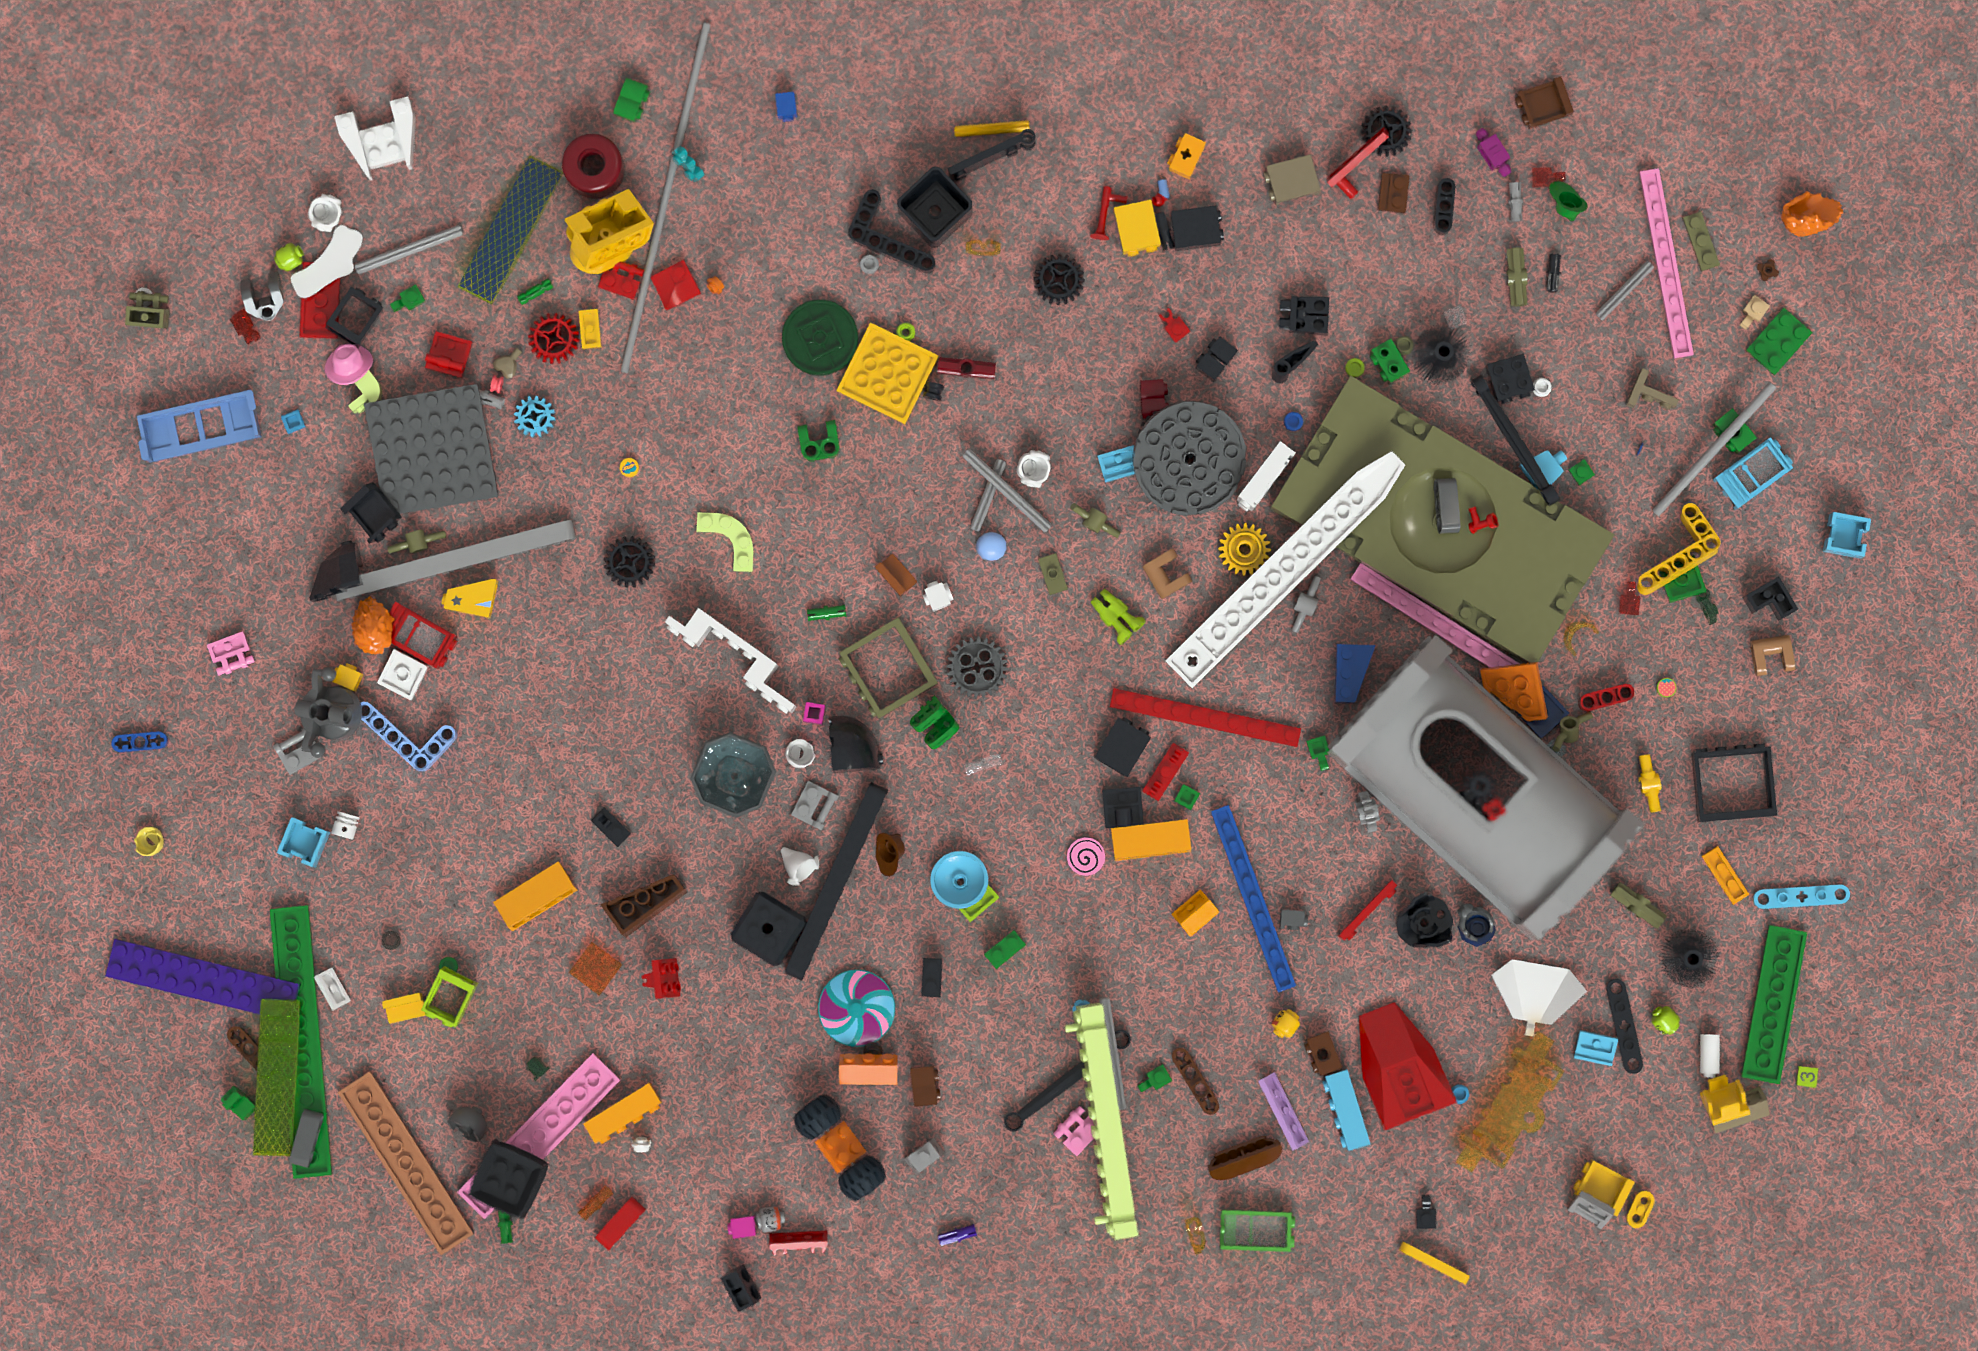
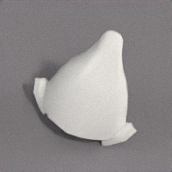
[781,847,819,885]

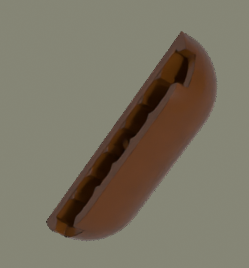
[1208,1136,1282,1180]

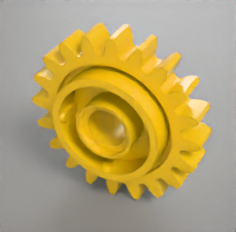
[1218,523,1271,576]

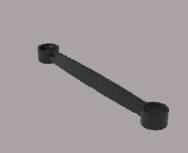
[1470,375,1560,506]
[1004,1030,1131,1132]

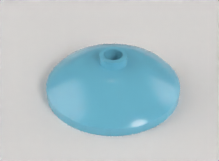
[930,851,988,909]

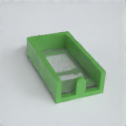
[1220,1209,1295,1252]

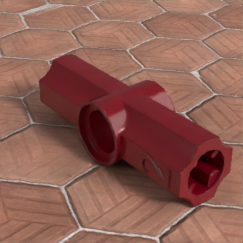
[937,357,996,380]

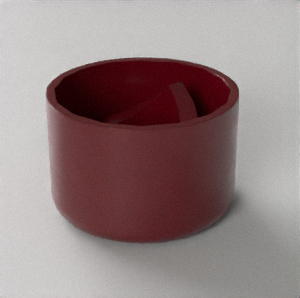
[562,134,625,199]

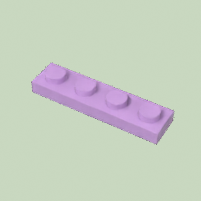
[1258,1072,1309,1151]

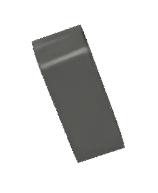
[1434,478,1460,534]
[289,1109,324,1168]

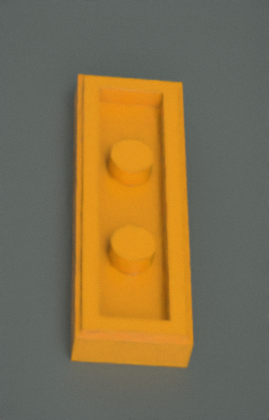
[1701,846,1750,905]

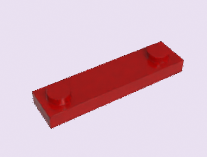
[1338,880,1397,941]

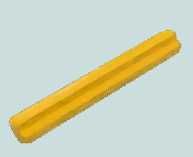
[954,121,1030,137]

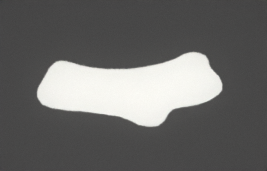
[291,225,362,298]

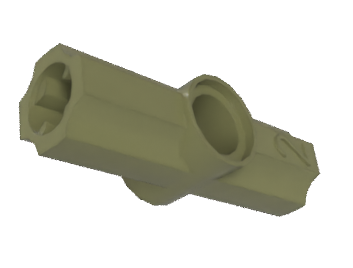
[1506,248,1528,307]
[1610,882,1667,929]

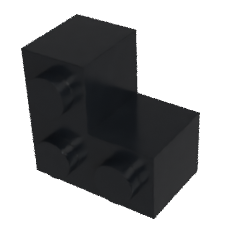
[1742,576,1799,621]

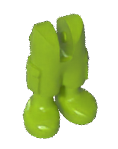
[1090,589,1146,645]

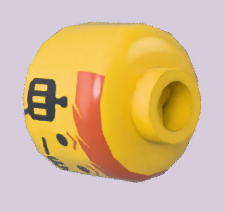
[1271,1009,1300,1038]

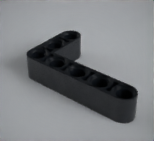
[848,189,936,274]

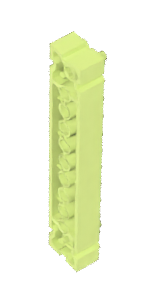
[1065,1003,1138,1240]

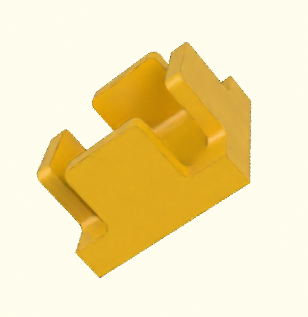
[1700,1075,1750,1125]

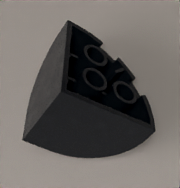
[829,716,884,774]

